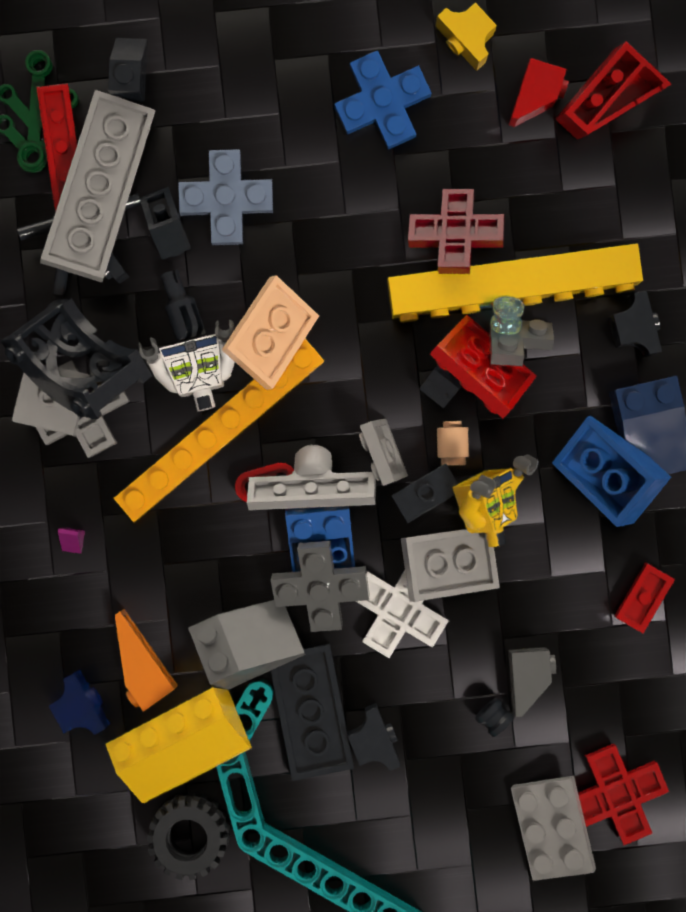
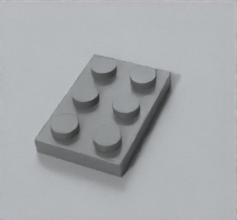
[401,529,500,602]
[511,776,596,881]

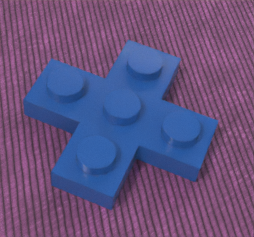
[334,50,432,150]

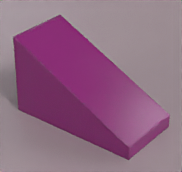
[58,528,85,554]

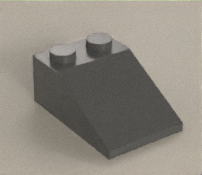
[188,600,306,690]

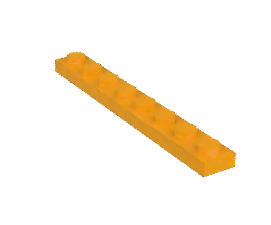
[114,338,325,522]

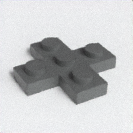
[271,541,370,632]

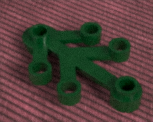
[0,50,79,173]

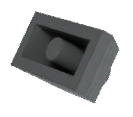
[508,647,556,717]

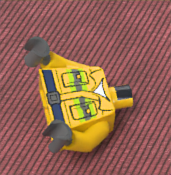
[453,455,538,547]

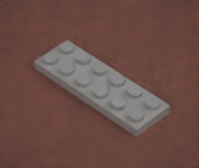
[40,90,155,282]

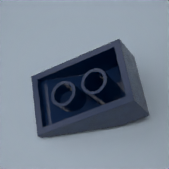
[609,376,686,474]

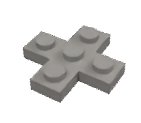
[36,360,130,458]

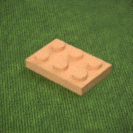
[222,275,319,390]

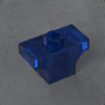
[49,670,110,735]

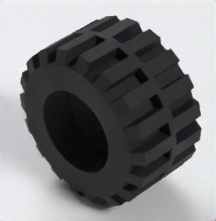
[147,792,230,880]

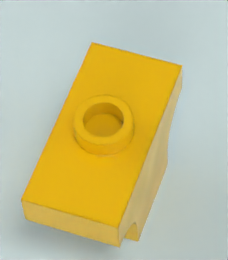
[435,3,497,71]

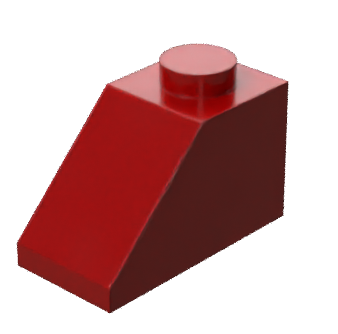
[509,58,569,127]

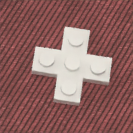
[356,570,449,658]

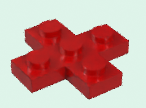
[578,743,669,845]

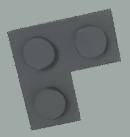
[489,317,554,366]

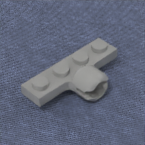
[247,445,376,510]

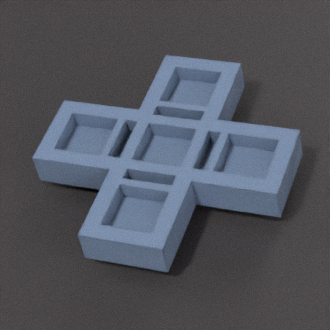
[179,150,273,245]

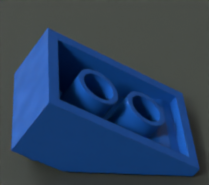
[552,416,671,527]

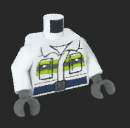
[138,320,235,411]

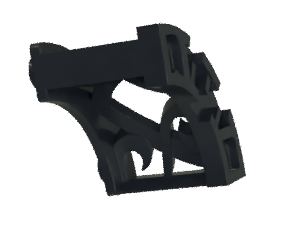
[1,298,152,420]

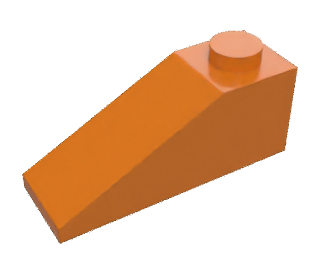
[115,609,178,711]

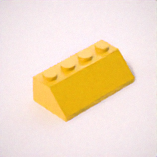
[106,687,252,803]

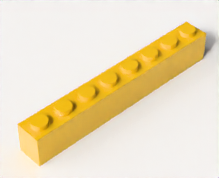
[387,243,643,323]

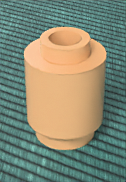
[437,421,469,466]

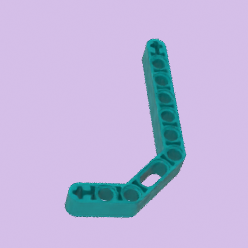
[216,678,421,912]

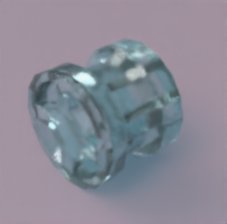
[490,296,525,335]

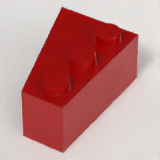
[555,41,671,140]

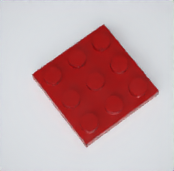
[430,315,536,419]

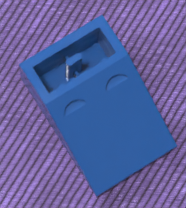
[285,506,355,572]

